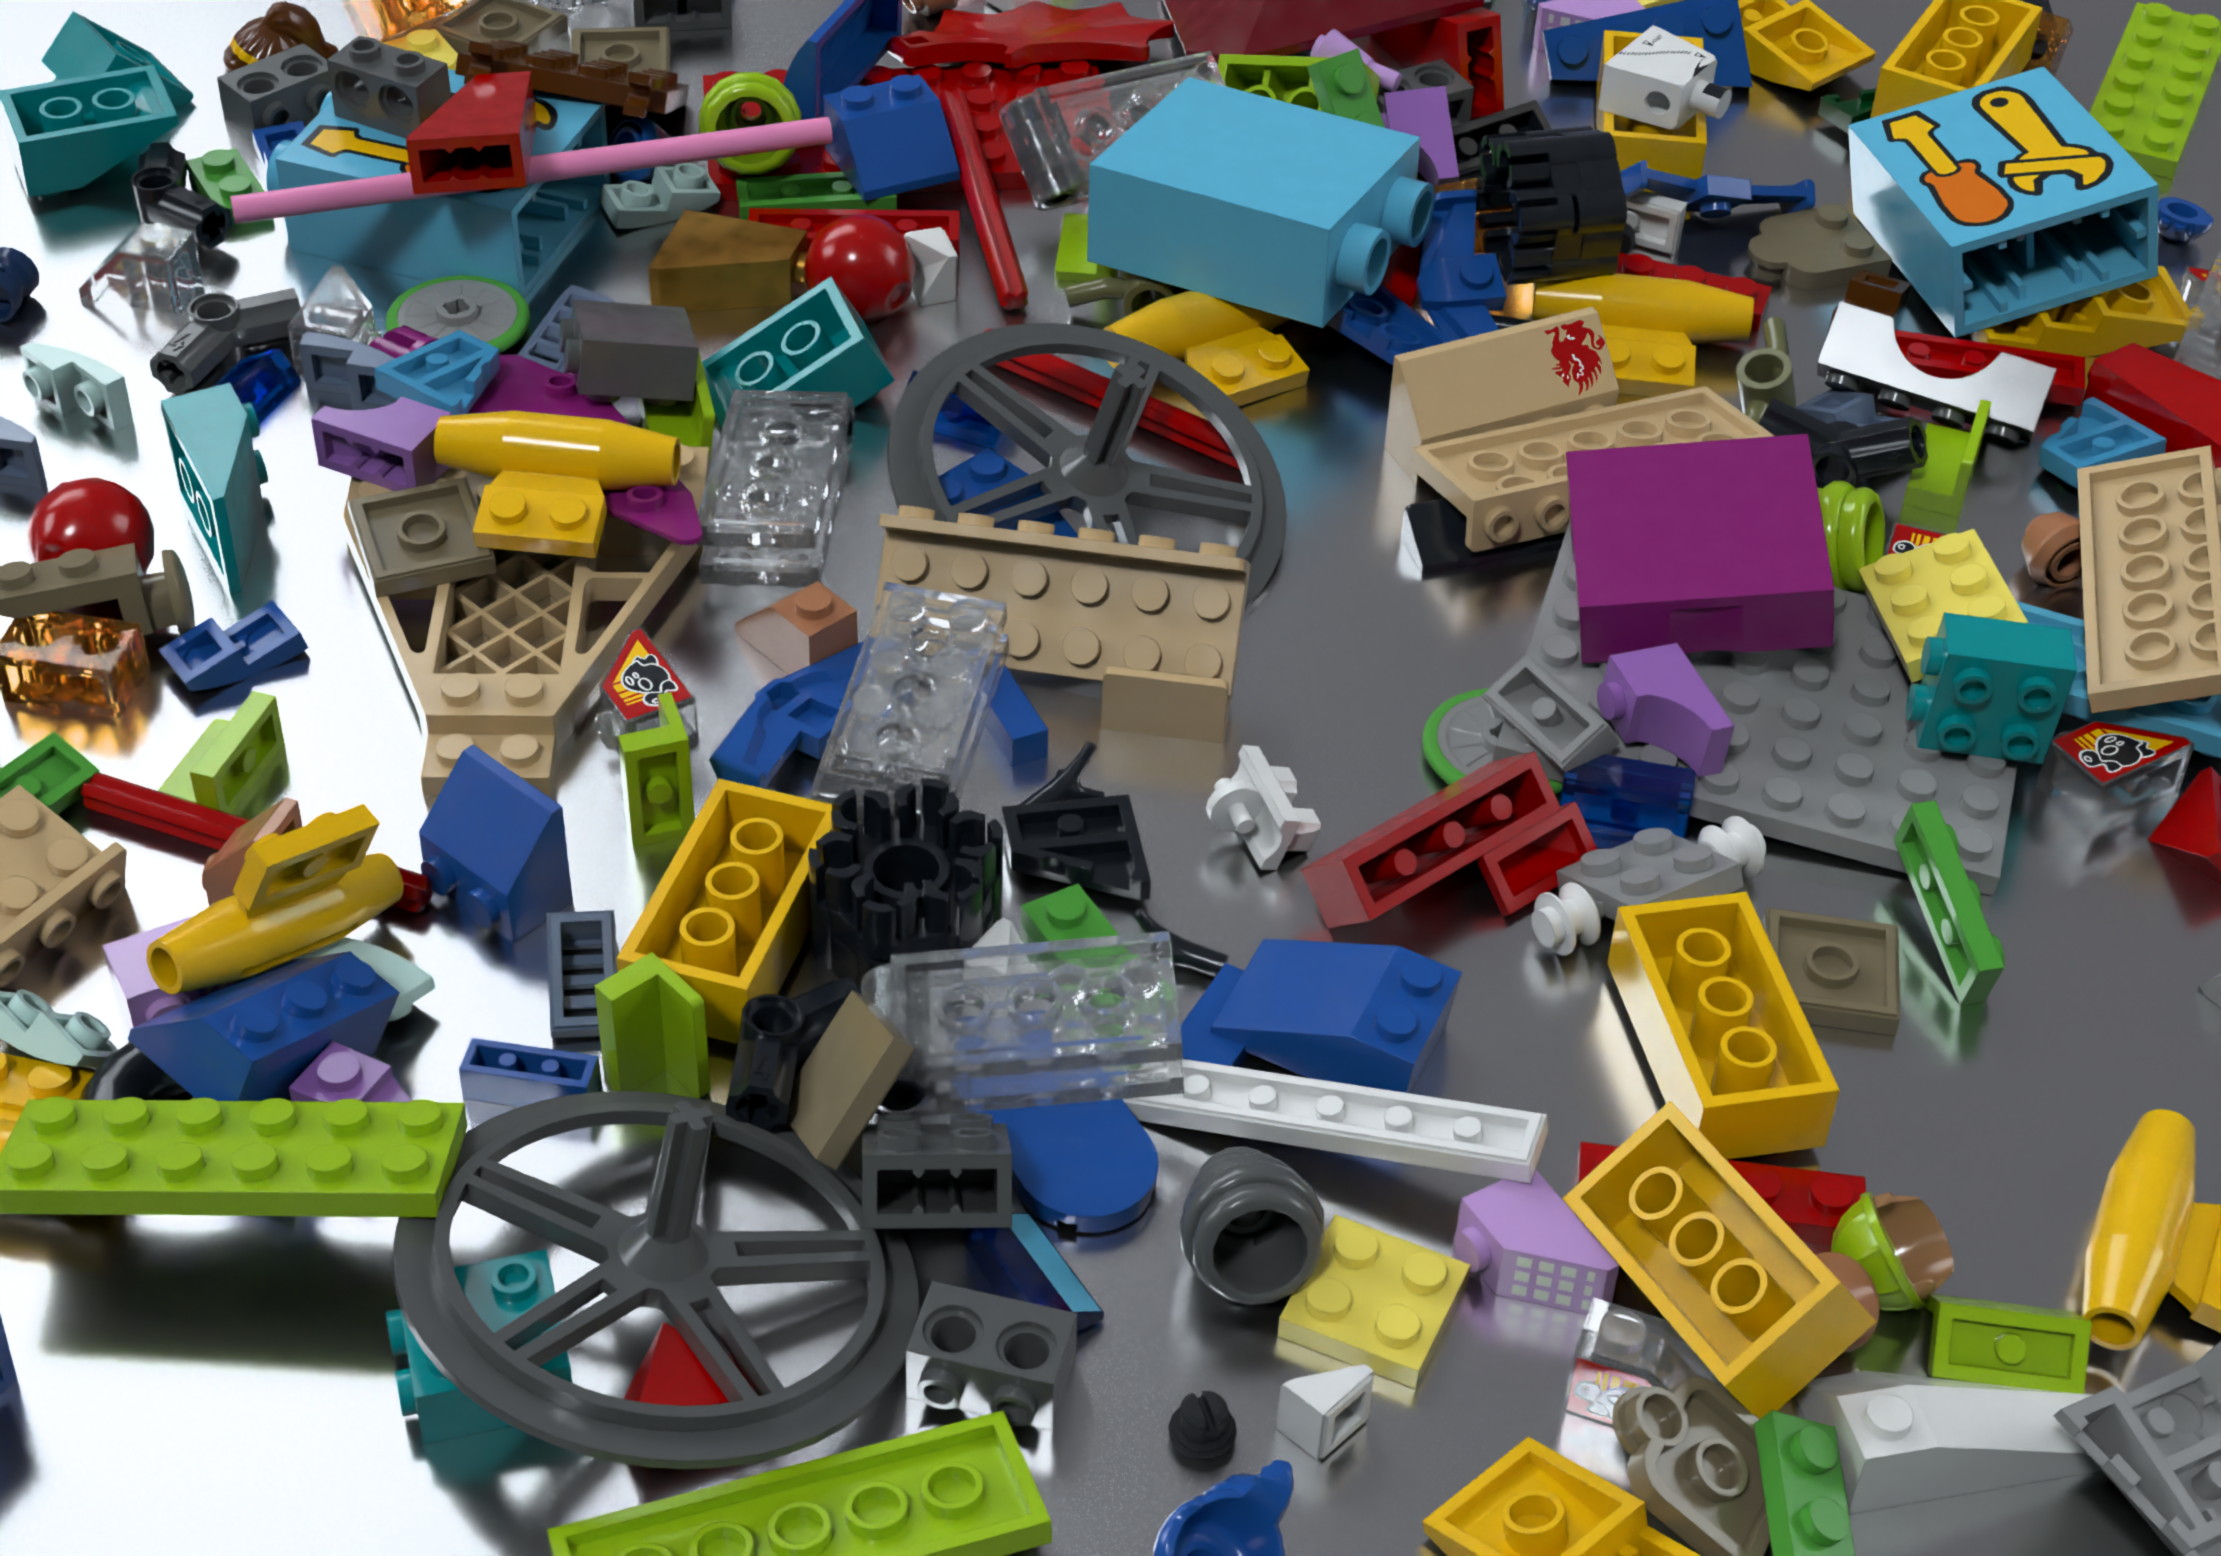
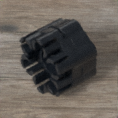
[1474,126,1627,285]
[808,778,1003,1004]

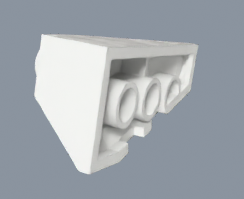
[1795,1371,2102,1514]

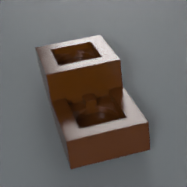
[1828,269,1912,331]

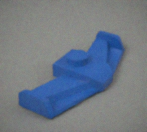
[1620,160,1816,219]
[1416,189,1507,341]
[709,640,914,789]

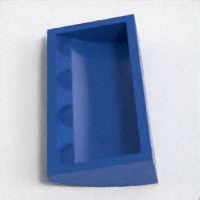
[783,0,902,120]

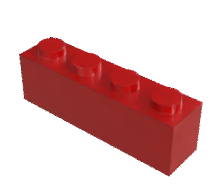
[1300,751,1561,929]

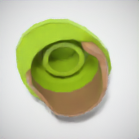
[1831,1191,1954,1311]

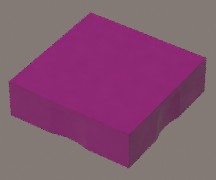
[1566,434,1834,663]

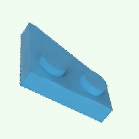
[374,330,500,415]
[2038,397,2167,488]

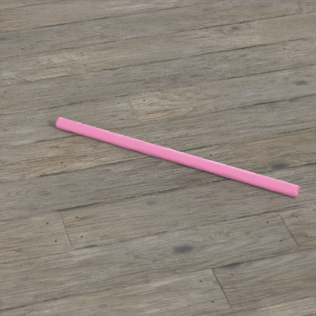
[230,117,833,224]

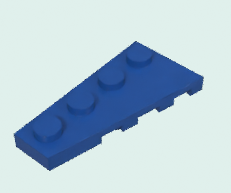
[1541,0,1753,88]
[1327,284,1451,365]

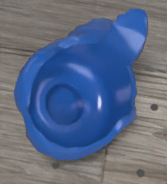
[1153,1460,1294,1556]

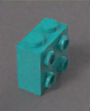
[1906,612,2077,764]
[385,1249,573,1445]

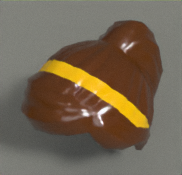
[222,1,338,74]

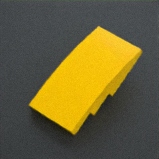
[1738,0,1877,91]
[1969,266,2201,357]
[1422,1437,1701,1556]

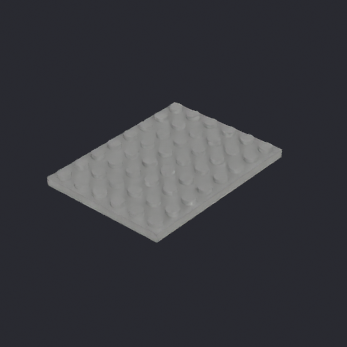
[1492,521,2018,896]

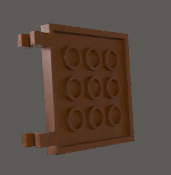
[455,39,689,118]

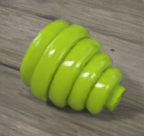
[698,72,802,175]
[1817,481,1886,593]

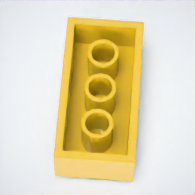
[1870,0,2043,118]
[1596,30,1707,193]
[616,778,832,1044]
[1607,892,1840,1160]
[1562,1100,1877,1419]

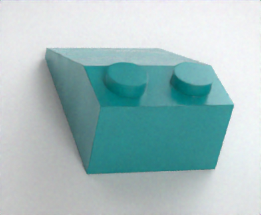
[0,64,179,198]
[702,276,896,438]
[160,383,269,595]

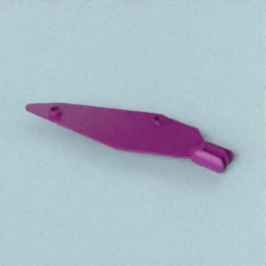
[368,325,703,545]

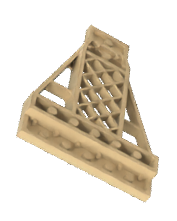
[343,445,710,796]

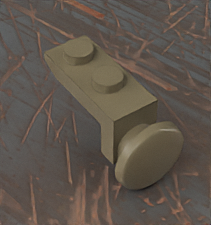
[0,543,195,638]

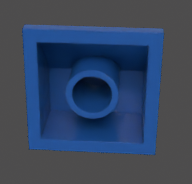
[823,74,960,201]
[418,744,573,943]

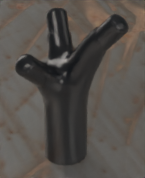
[1019,741,1105,805]
[1132,908,1229,978]

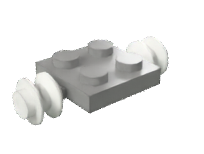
[1531,816,1766,956]

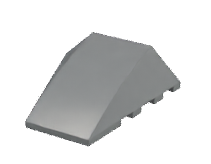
[2053,1341,2221,1556]

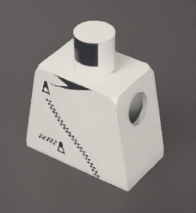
[1598,25,1732,130]

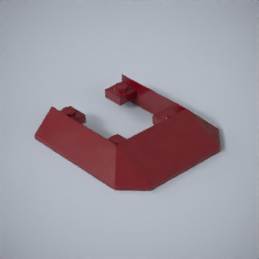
[1162,0,1485,63]

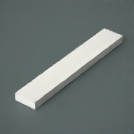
[1121,1053,1548,1183]

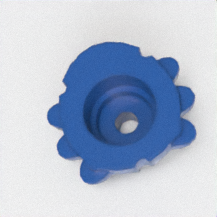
[2158,197,2214,242]

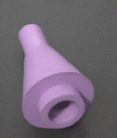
[1310,29,1402,92]

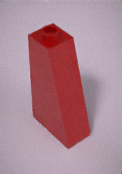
[1371,7,1504,120]
[406,71,537,194]
[2082,343,2221,468]

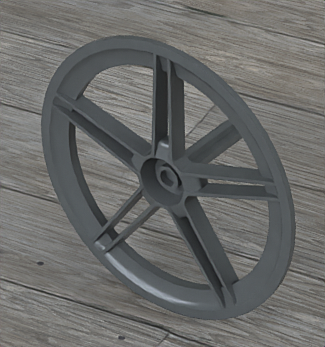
[887,323,1287,609]
[392,1091,919,1469]

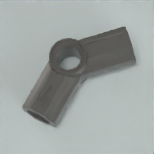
[149,287,306,395]

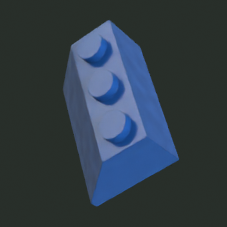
[127,951,400,1101]

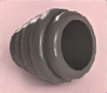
[1180,1146,1325,1305]

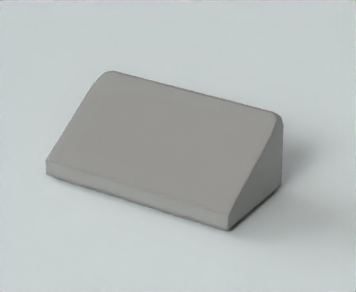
[1482,653,1620,772]

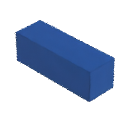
[965,659,1048,767]
[458,1037,602,1107]

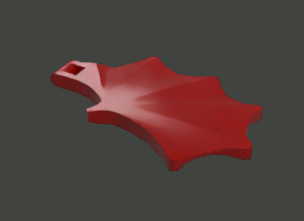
[886,1,1174,69]

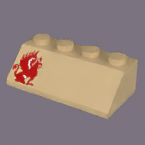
[1384,307,1619,485]

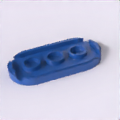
[950,1016,1159,1233]

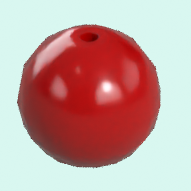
[804,214,916,324]
[27,477,155,575]

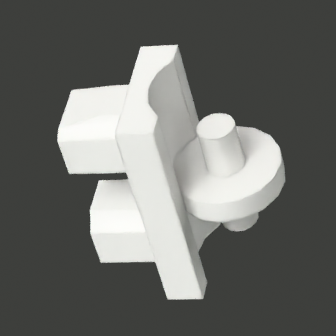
[1206,745,1321,870]

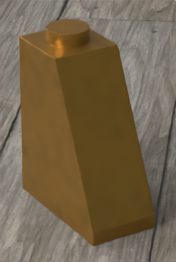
[648,209,808,312]

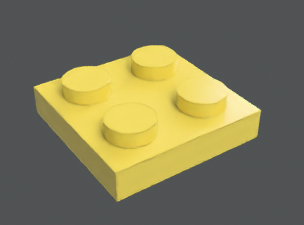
[1277,1214,1471,1389]

